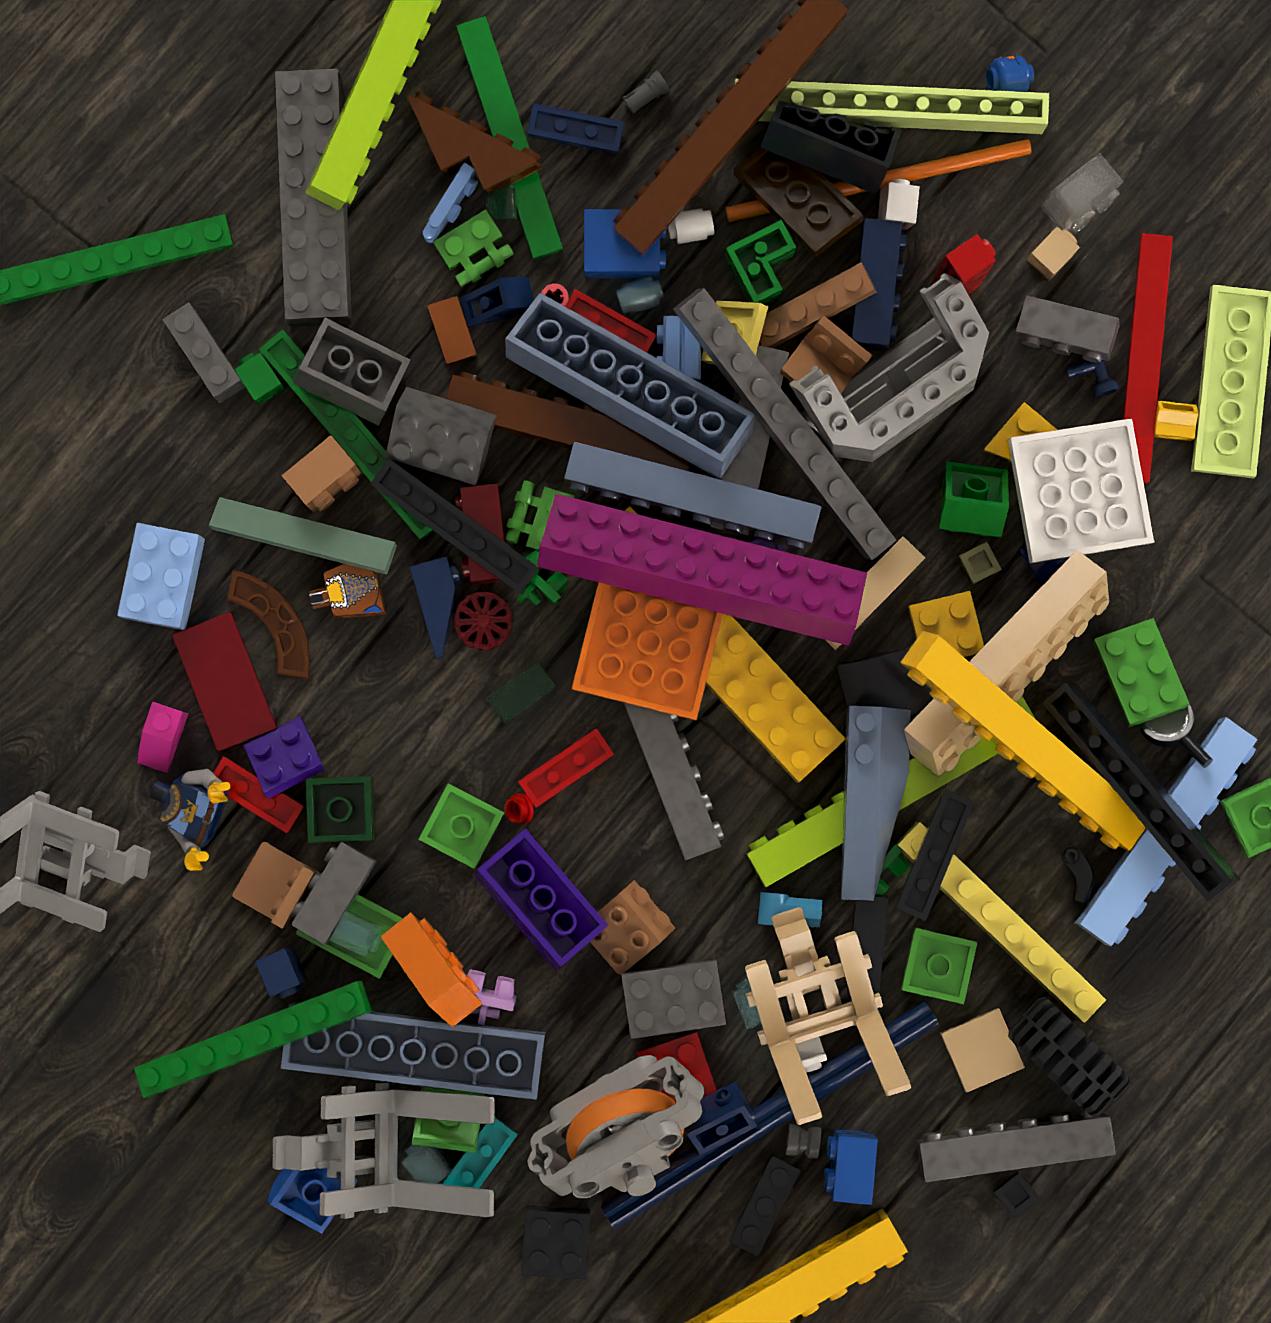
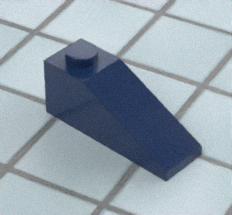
[410,556,460,660]

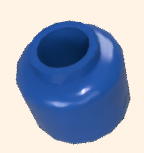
[985,55,1034,92]

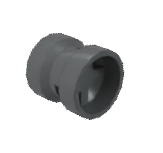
[785,1123,821,1159]

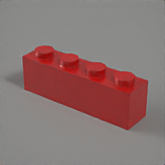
[931,234,996,295]

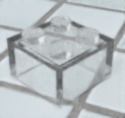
[1041,152,1124,233]

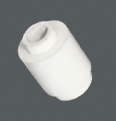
[668,208,714,244]

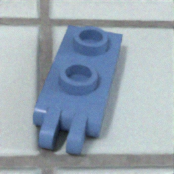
[423,162,478,243]

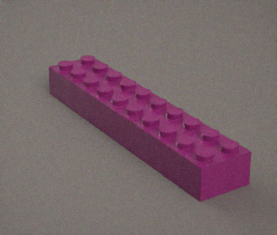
[537,494,867,646]

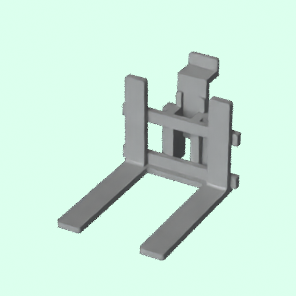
[0,791,151,932]
[273,1082,494,1219]

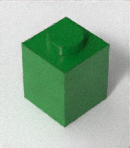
[234,352,285,406]

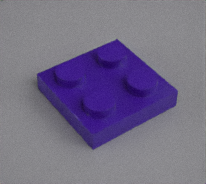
[244,716,325,799]

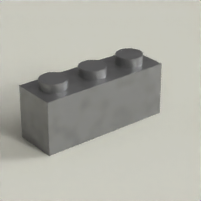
[1016,295,1120,363]
[162,302,245,403]
[291,842,377,945]

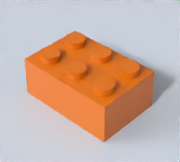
[380,912,483,1027]

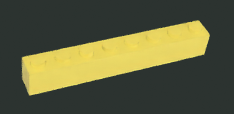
[896,822,1106,1023]

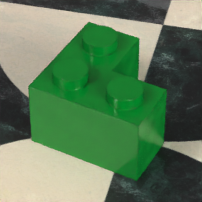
[724,220,796,305]

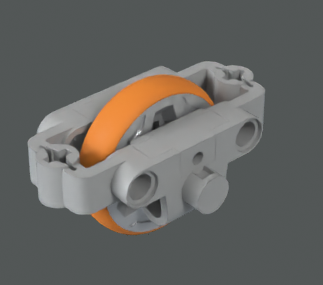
[528,1055,704,1198]

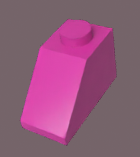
[137,702,189,773]

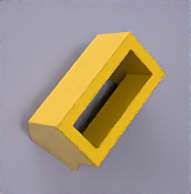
[1154,401,1199,441]

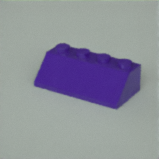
[473,829,609,971]

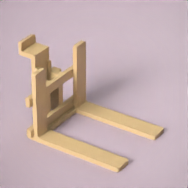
[745,907,911,1125]

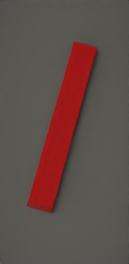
[1122,233,1173,484]

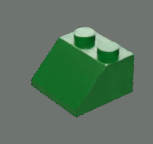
[939,461,1009,537]

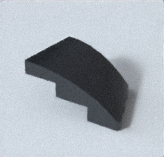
[837,648,934,715]

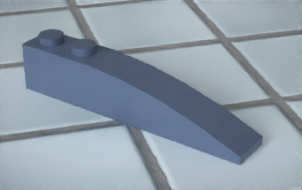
[841,706,911,901]

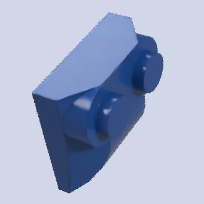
[267,1168,358,1234]

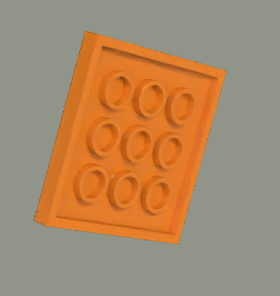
[572,582,723,720]

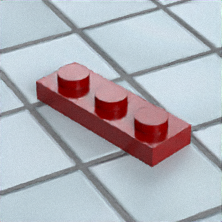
[565,289,657,353]
[518,728,614,808]
[213,756,305,833]

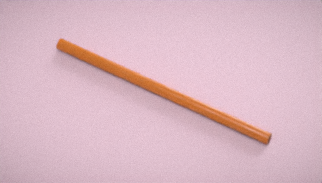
[725,139,1032,222]

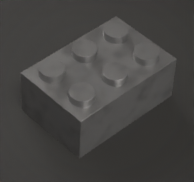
[293,318,410,426]
[385,387,497,485]
[621,959,726,1039]

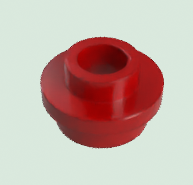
[505,793,534,825]

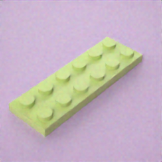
[1191,285,1271,478]

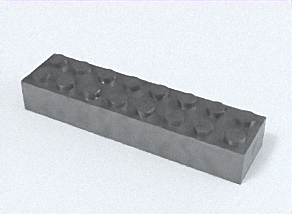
[275,69,352,327]

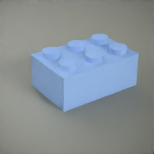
[117,523,205,630]

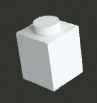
[878,179,920,230]

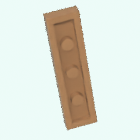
[760,263,877,348]

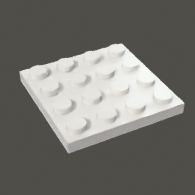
[1007,419,1154,564]

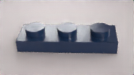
[527,103,625,155]

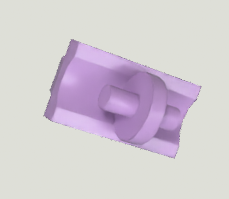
[467,969,517,1025]

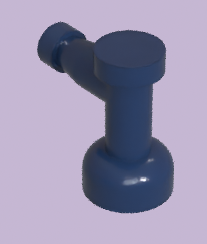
[1066,360,1120,397]

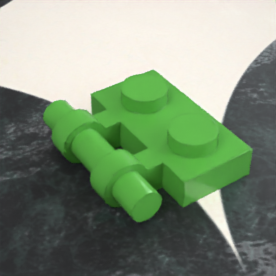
[433,210,514,287]
[505,480,575,551]

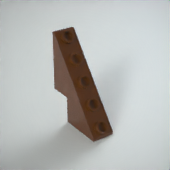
[407,92,543,195]

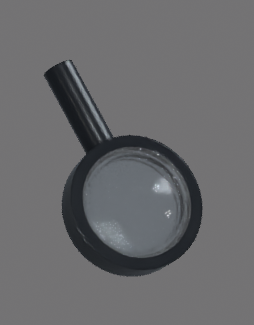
[1139,705,1213,768]

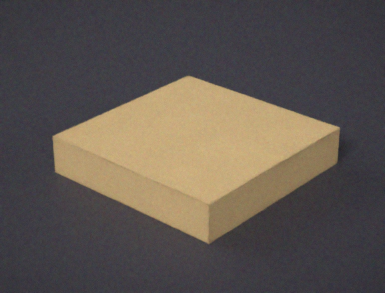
[940,1008,1025,1093]

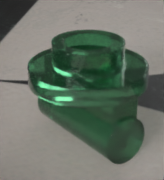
[486,187,517,220]

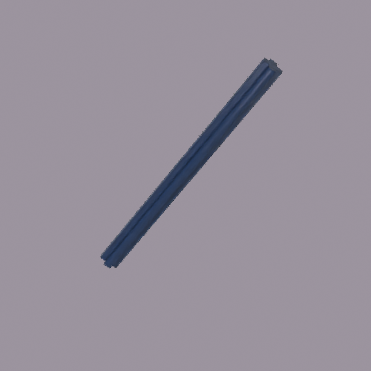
[601,1001,939,1229]

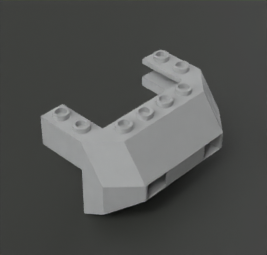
[789,273,989,462]

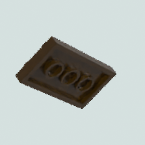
[733,148,863,258]

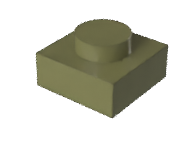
[958,542,1002,585]

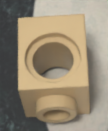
[1027,227,1080,281]

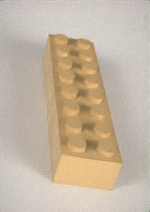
[904,550,1109,777]

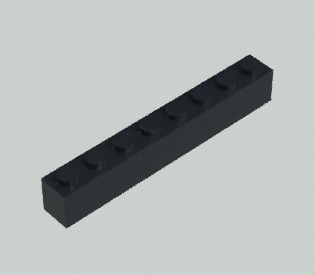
[1043,682,1240,902]

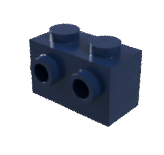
[685,1082,757,1155]

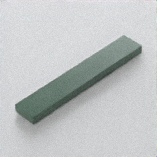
[209,497,397,575]

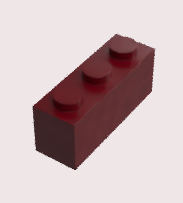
[455,483,505,585]

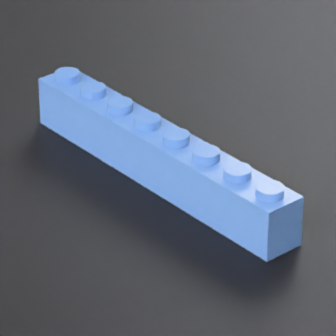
[1075,717,1258,946]

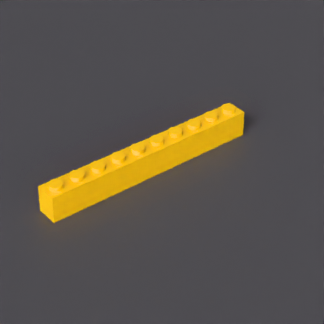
[900,631,1146,851]

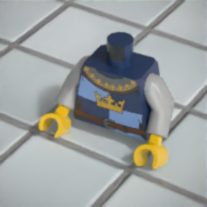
[150,769,232,871]

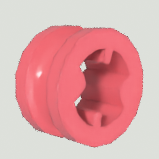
[542,284,569,306]

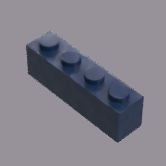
[850,218,907,351]

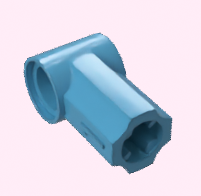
[758,892,822,927]

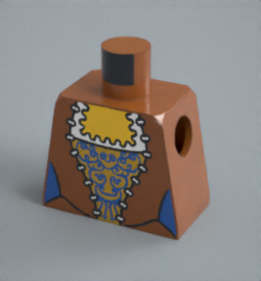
[309,564,387,618]

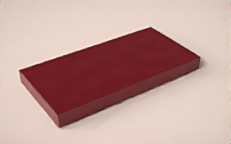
[172,611,278,752]

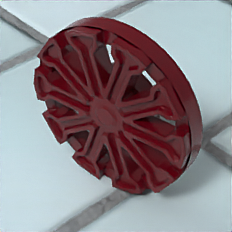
[454,591,513,651]

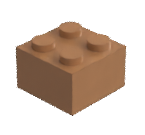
[281,435,361,513]

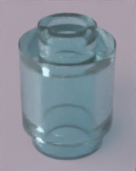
[616,275,664,314]

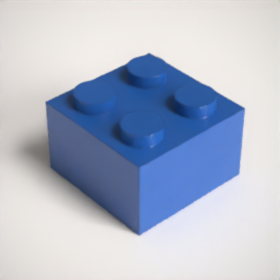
[823,1129,878,1205]

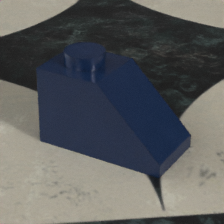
[461,277,534,327]

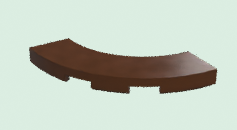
[226,570,310,680]

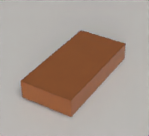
[427,296,477,366]

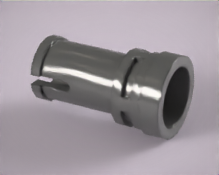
[622,70,670,114]

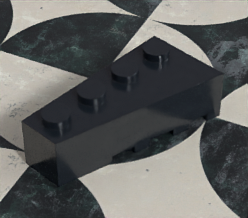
[760,101,902,195]

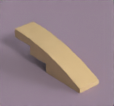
[826,537,925,650]

